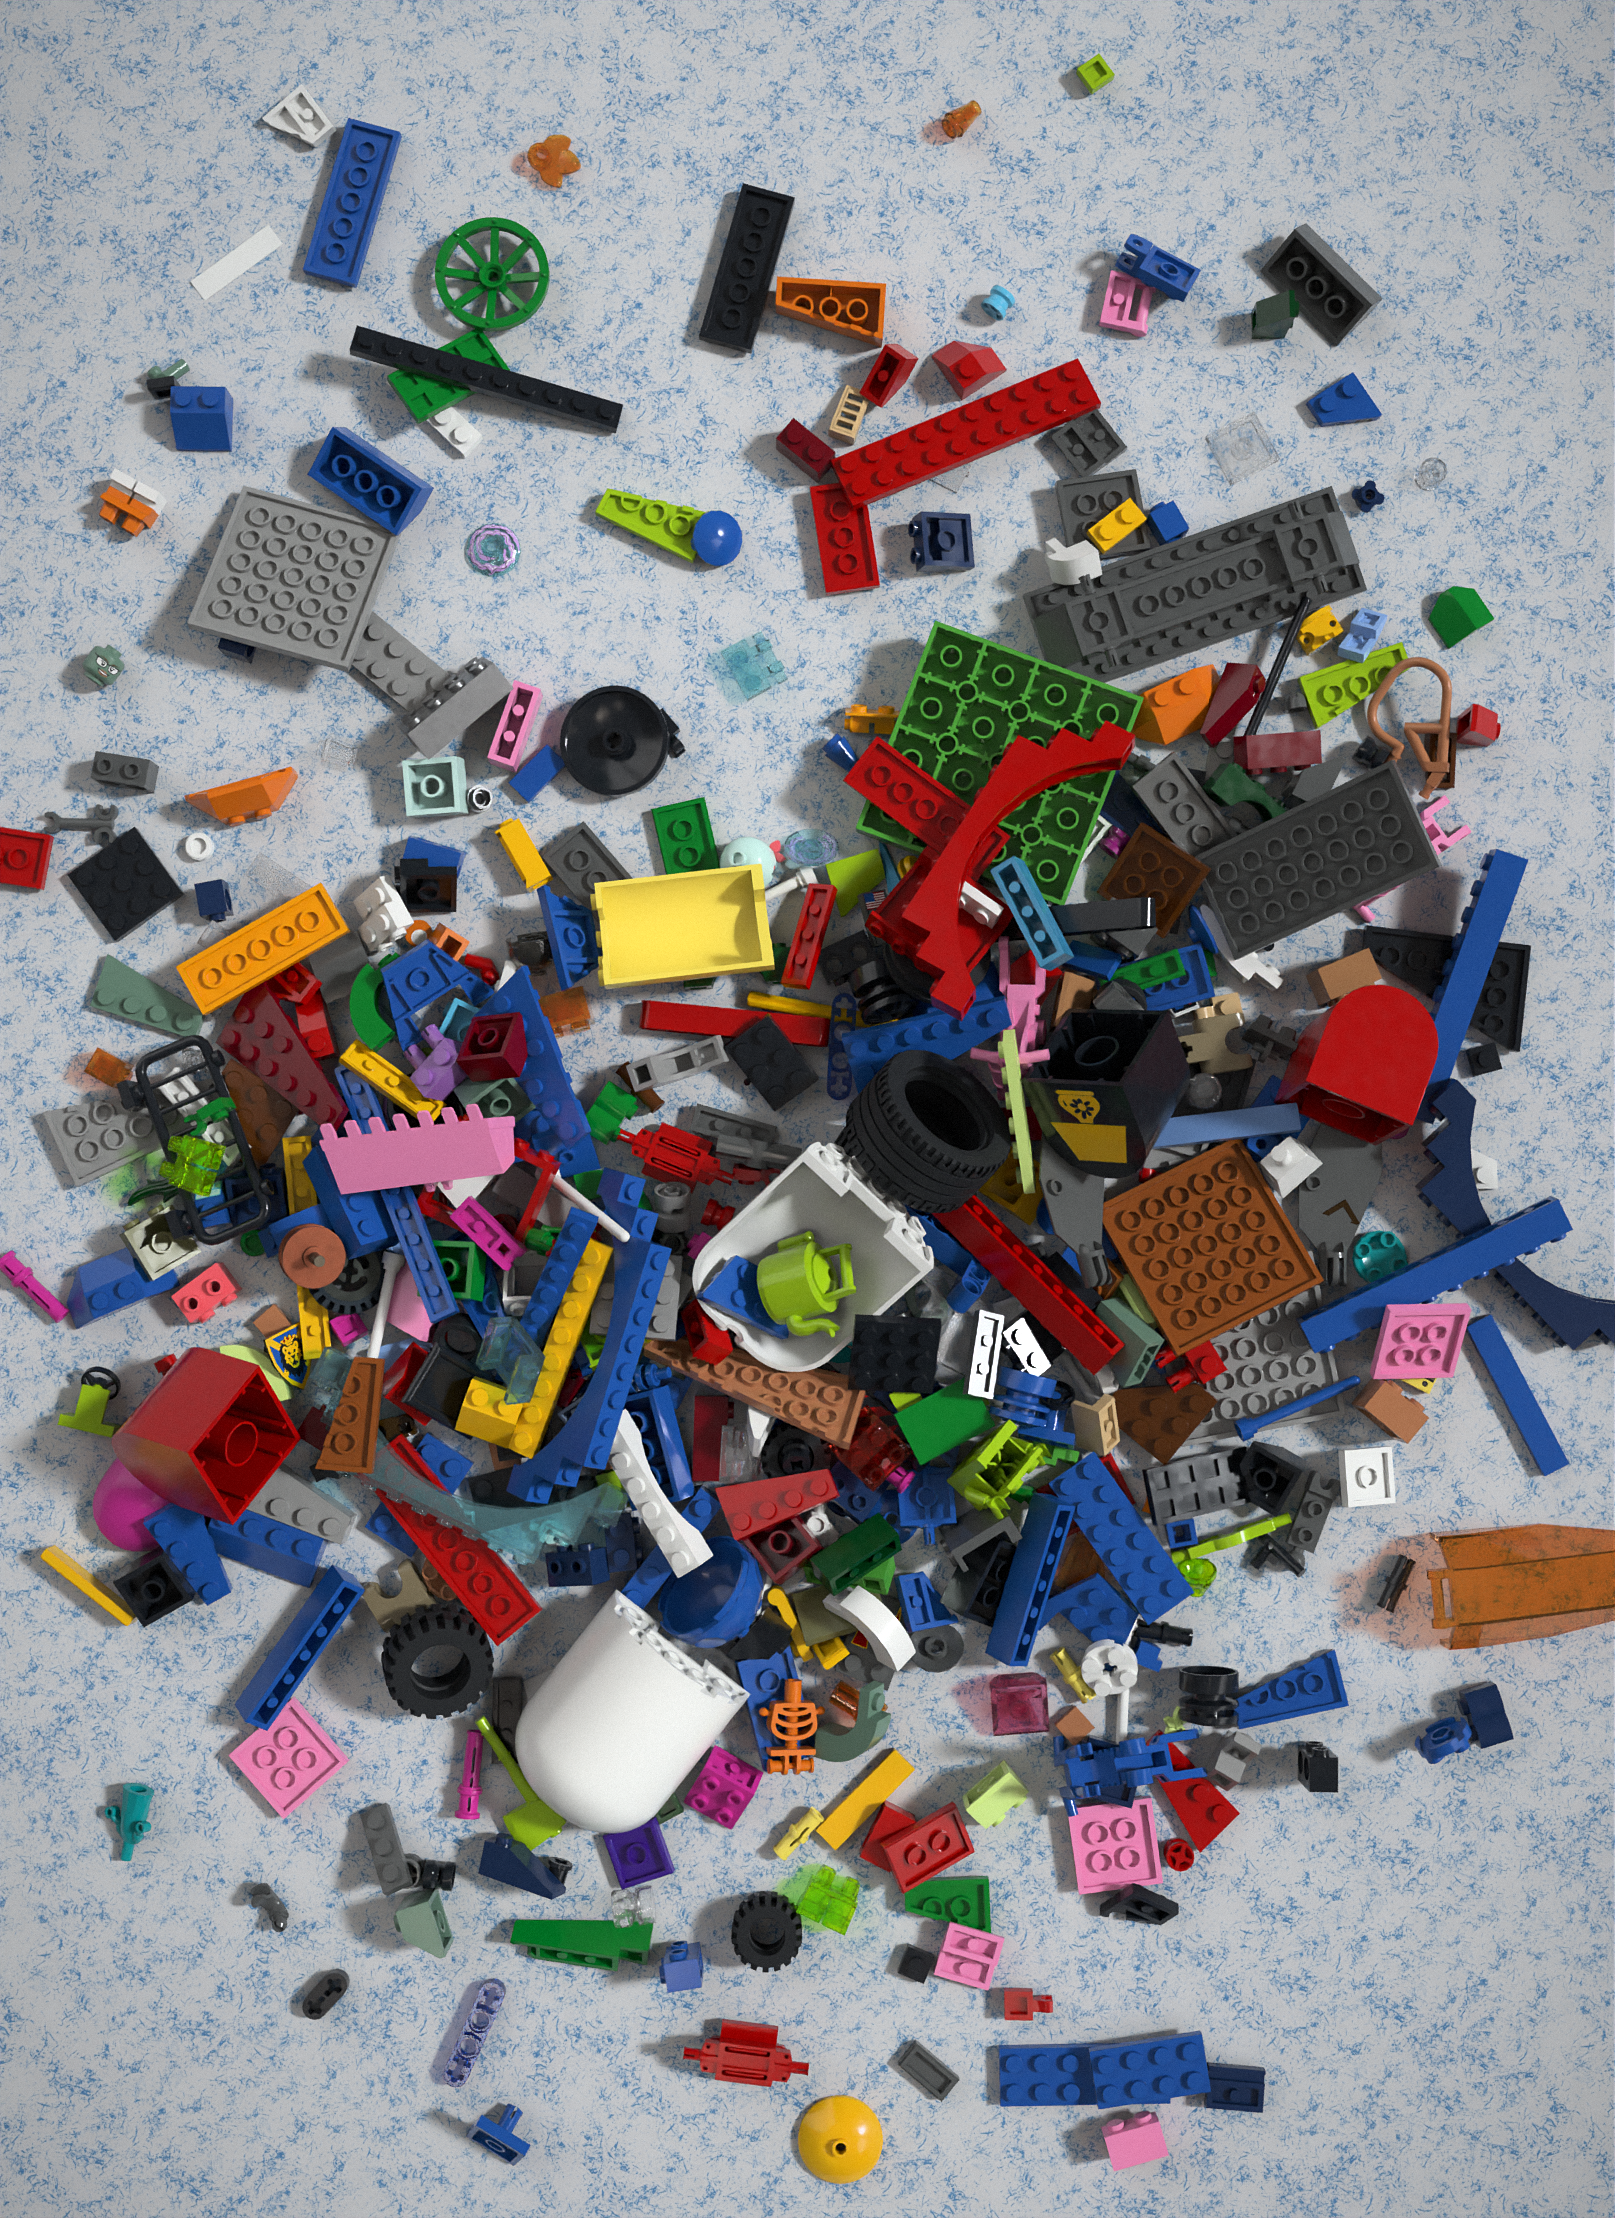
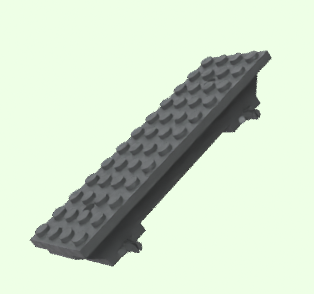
[1022,486,1367,683]

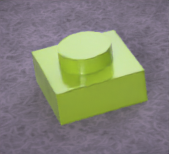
[1076,54,1115,95]

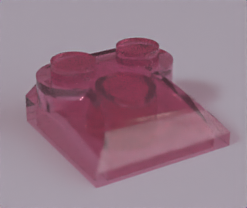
[989,1672,1049,1736]

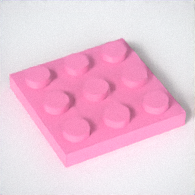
[1370,1303,1471,1379]
[228,1696,349,1819]
[1068,1795,1163,1895]

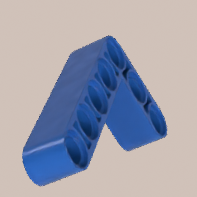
[905,1205,992,1314]

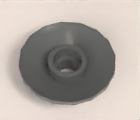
[910,1625,964,1673]

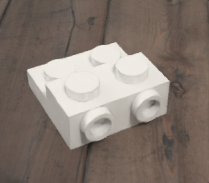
[353,875,414,953]

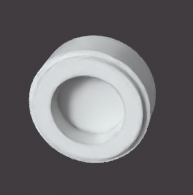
[185,833,214,861]

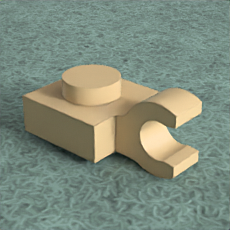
[1192,992,1243,1020]

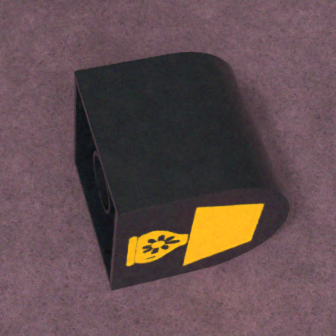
[1021,1009,1190,1179]

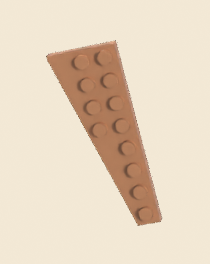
[644,1336,866,1450]

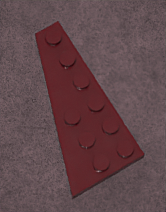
[215,981,349,1131]

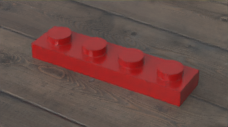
[781,883,838,990]

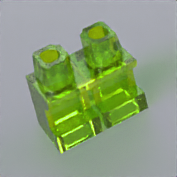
[158,1135,226,1197]
[796,1864,860,1936]

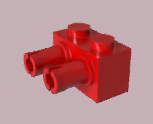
[1154,1341,1227,1394]

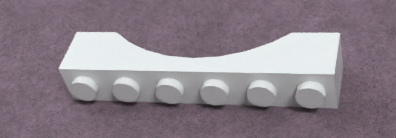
[608,1409,713,1578]

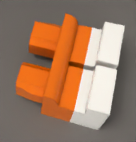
[99,469,167,537]

